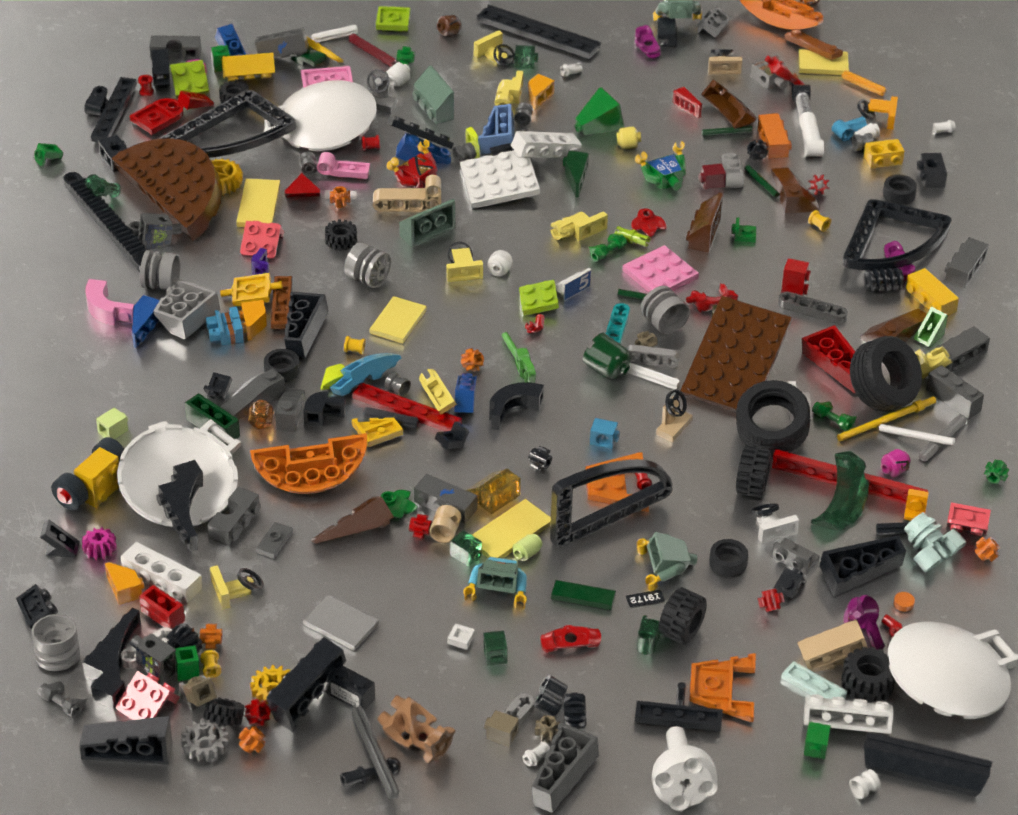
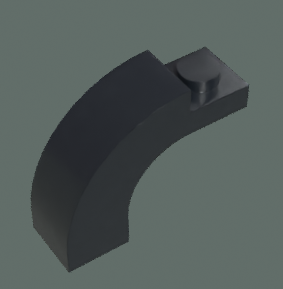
[151,49,170,86]
[489,382,544,430]

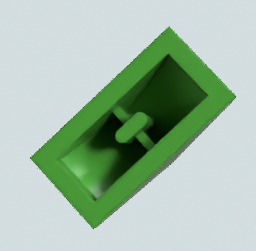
[913,306,948,348]

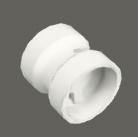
[850,769,881,799]

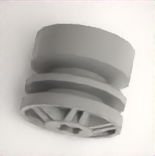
[344,242,391,289]
[140,250,180,290]
[640,286,690,335]
[32,614,80,671]

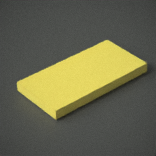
[236,179,280,227]
[467,499,551,558]

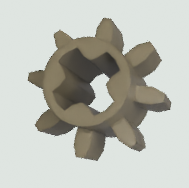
[635,331,658,347]
[535,715,560,742]

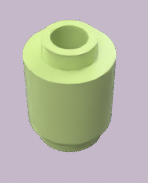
[513,534,542,561]

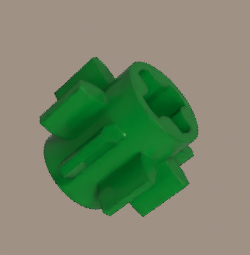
[396,46,415,67]
[984,459,1010,484]

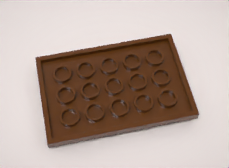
[680,296,792,412]

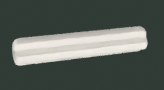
[312,25,358,43]
[627,363,680,390]

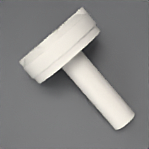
[652,726,718,811]

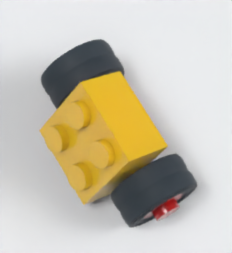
[51,437,124,510]

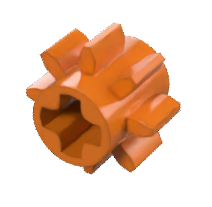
[330,186,351,208]
[461,348,484,372]
[975,537,1000,562]
[200,624,223,649]
[239,726,265,754]

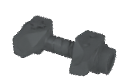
[38,681,87,718]

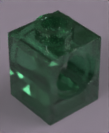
[514,45,538,69]
[450,530,482,566]
[483,631,508,666]

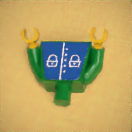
[635,141,687,190]

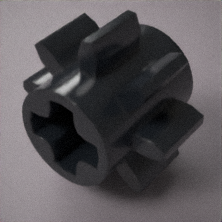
[747,139,768,161]
[528,446,553,471]

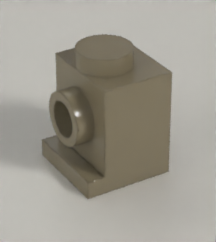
[183,676,217,707]

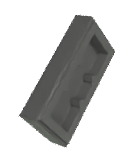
[256,522,293,559]

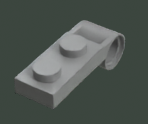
[721,153,744,188]

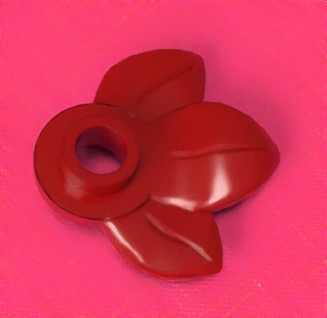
[631,208,666,238]

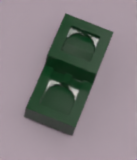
[291,49,326,67]

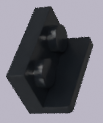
[16,584,58,629]

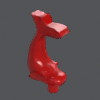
[765,55,805,85]
[686,283,738,313]

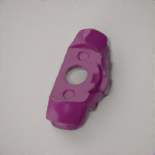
[634,25,661,58]
[884,240,916,280]

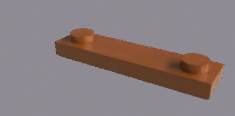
[785,29,843,60]
[271,276,293,329]

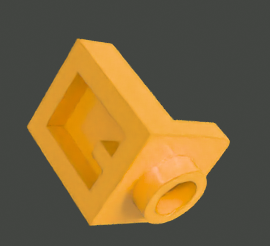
[904,489,929,521]

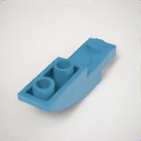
[330,353,402,396]

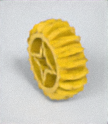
[211,158,243,196]

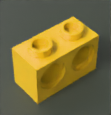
[864,139,905,169]

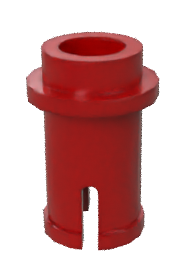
[635,473,652,490]

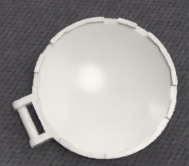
[264,80,377,151]
[117,419,242,527]
[887,622,1018,719]

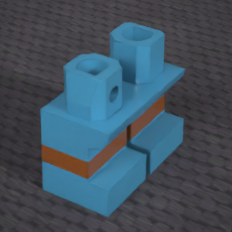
[206,306,244,346]

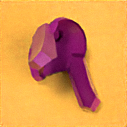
[843,595,885,650]

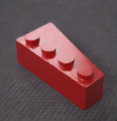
[801,325,855,393]

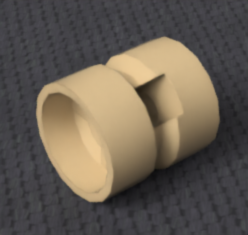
[429,505,461,543]

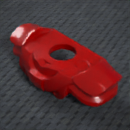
[541,625,601,653]

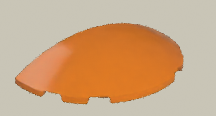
[739,0,824,29]
[250,433,368,494]

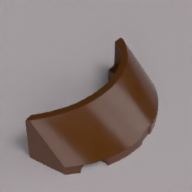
[701,79,757,129]

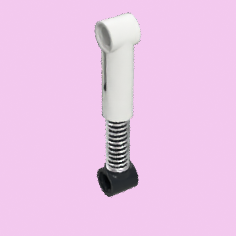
[792,84,824,157]

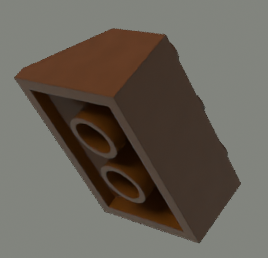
[686,193,723,253]

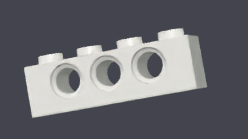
[511,131,582,158]
[121,542,202,604]

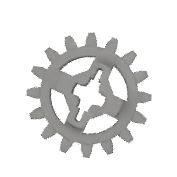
[181,719,229,762]

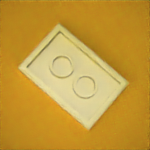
[798,49,849,75]
[369,296,427,344]

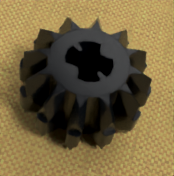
[167,623,202,654]
[564,693,586,729]

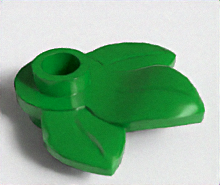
[381,490,418,519]

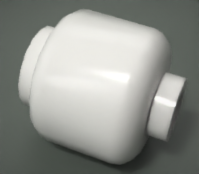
[387,63,411,87]
[487,250,513,277]

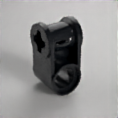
[84,86,108,116]

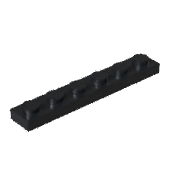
[91,77,137,142]

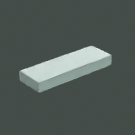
[781,661,847,699]

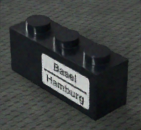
[323,666,375,711]

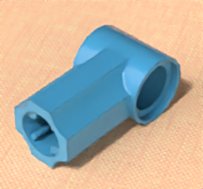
[832,116,867,142]

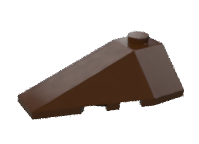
[860,308,927,342]
[311,496,394,543]

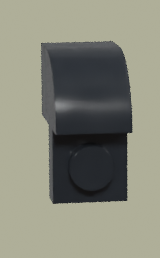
[303,391,346,426]

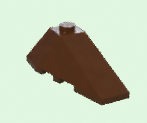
[771,167,819,214]

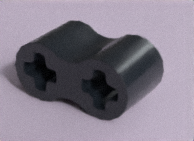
[534,675,568,716]

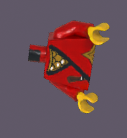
[386,139,438,188]

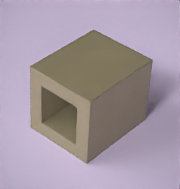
[484,710,519,748]

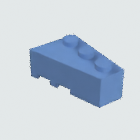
[478,104,514,155]

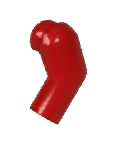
[525,314,545,334]
[881,614,903,638]

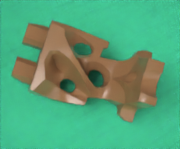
[377,695,456,764]

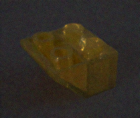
[466,468,521,514]

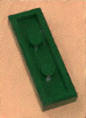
[551,580,616,610]

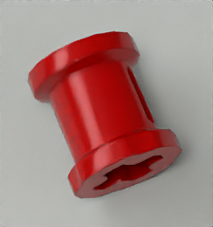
[138,75,154,97]
[361,135,380,151]

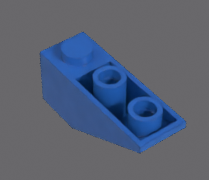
[215,24,247,56]
[396,132,451,164]
[132,295,160,348]
[454,373,477,413]

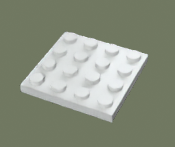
[460,150,540,209]

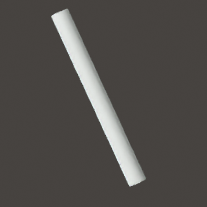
[879,424,955,446]

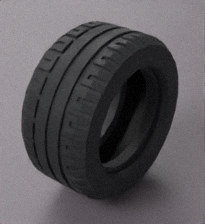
[736,380,810,456]

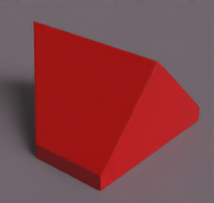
[285,173,320,197]

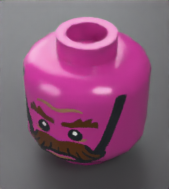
[881,449,911,478]

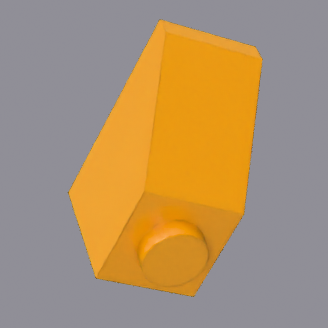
[528,74,555,110]
[105,562,145,605]

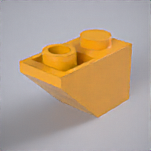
[238,300,267,341]

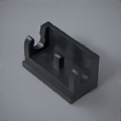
[658,17,677,47]

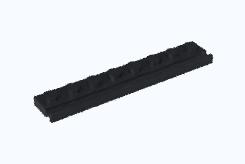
[477,4,601,59]

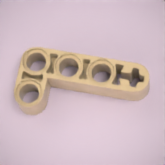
[373,175,441,212]

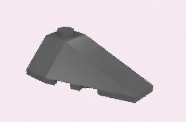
[220,368,285,419]

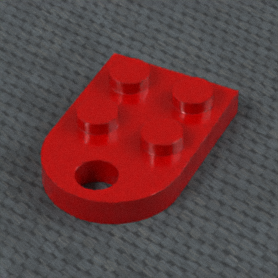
[130,98,184,135]

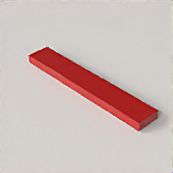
[352,383,462,431]

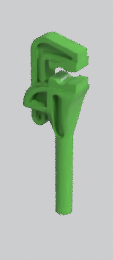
[502,332,536,383]

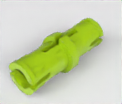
[614,226,651,247]

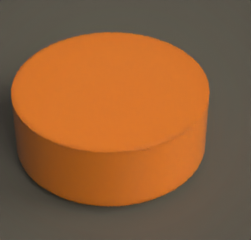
[893,592,915,612]

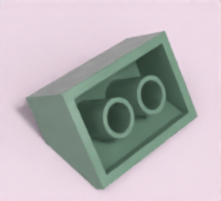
[412,65,454,124]
[399,199,456,247]

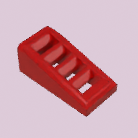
[673,87,702,118]
[178,91,214,110]

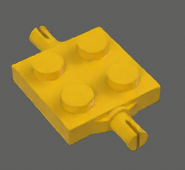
[220,273,283,307]

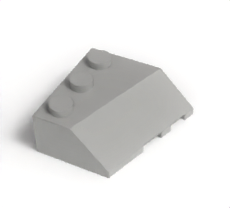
[153,277,220,339]

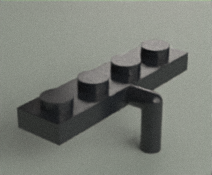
[387,116,454,149]
[635,682,723,732]

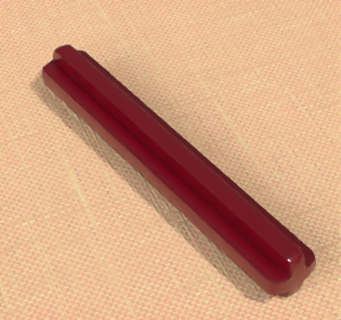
[349,33,397,67]

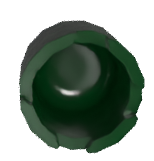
[582,332,630,379]

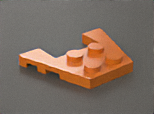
[585,452,649,512]
[689,653,756,722]

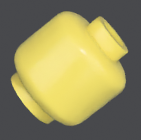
[616,127,641,150]

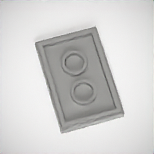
[303,595,379,651]

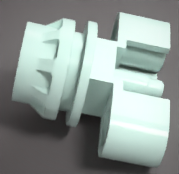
[904,512,967,573]

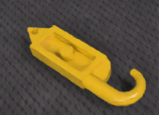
[306,36,344,63]

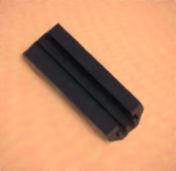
[864,732,993,797]

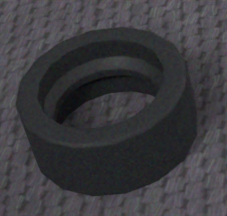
[883,174,917,205]
[264,349,300,383]
[709,539,748,577]

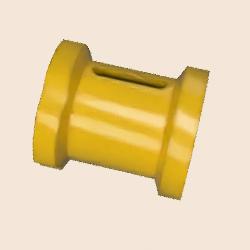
[808,210,832,232]
[344,336,366,355]
[200,650,222,678]

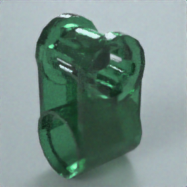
[637,615,662,655]

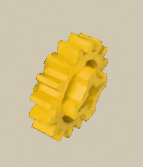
[250,665,290,705]

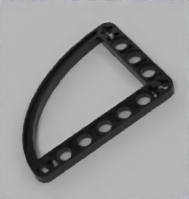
[159,90,296,158]
[843,199,952,271]
[550,459,673,548]

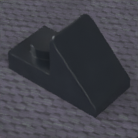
[40,520,80,558]

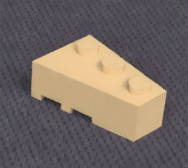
[797,620,868,672]

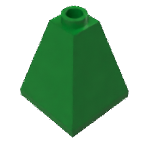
[574,87,624,135]

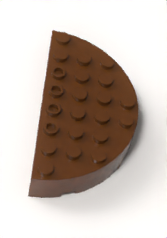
[111,138,222,241]

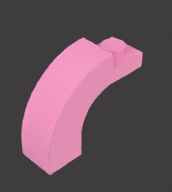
[85,279,134,325]

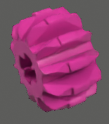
[82,527,117,561]

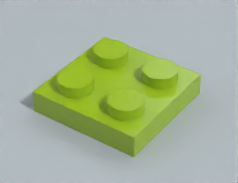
[376,6,410,32]
[170,60,209,98]
[519,279,559,316]

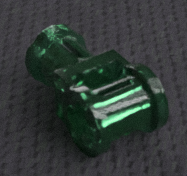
[85,174,121,198]

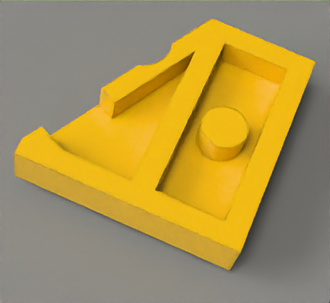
[352,418,403,448]

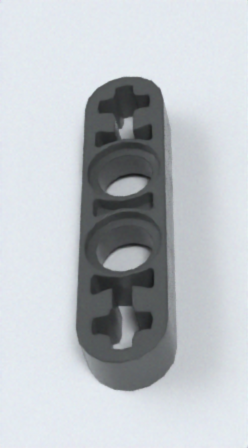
[778,292,848,324]

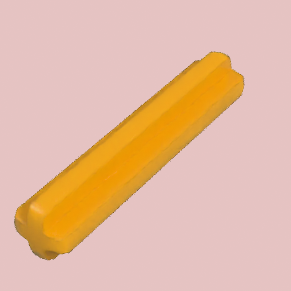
[842,70,887,96]

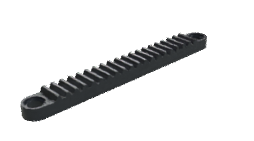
[63,172,148,272]

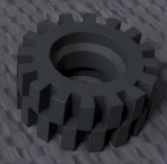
[219,80,249,106]
[325,219,357,251]
[203,697,245,726]

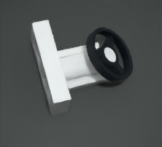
[751,503,799,544]

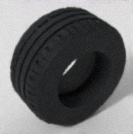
[850,336,922,412]

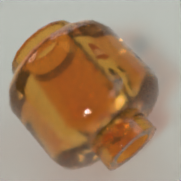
[248,400,274,429]

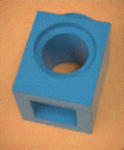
[590,418,620,449]

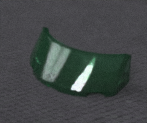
[810,451,869,531]

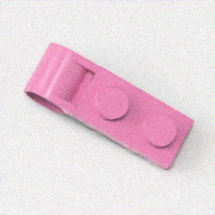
[317,152,370,179]

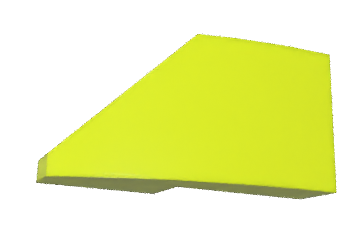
[466,127,480,159]
[320,364,345,390]

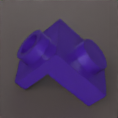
[251,248,270,275]

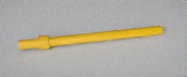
[837,396,936,442]

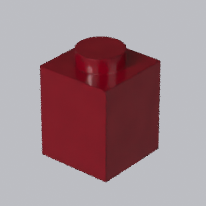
[698,163,726,190]

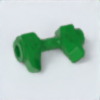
[588,234,627,262]
[812,401,857,431]

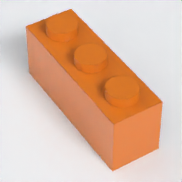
[757,113,792,159]

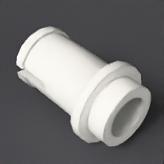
[560,63,582,77]
[933,120,955,134]
[523,742,550,766]

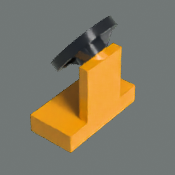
[857,96,898,130]

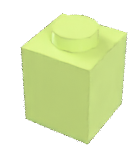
[96,408,128,439]

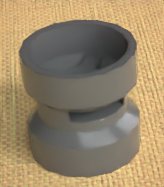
[514,102,533,126]
[852,133,874,152]
[453,142,476,163]
[299,152,318,176]
[384,372,411,397]

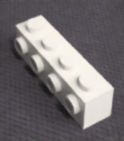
[804,694,893,734]

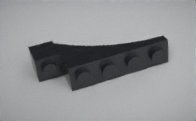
[156,460,203,552]
[83,607,141,710]

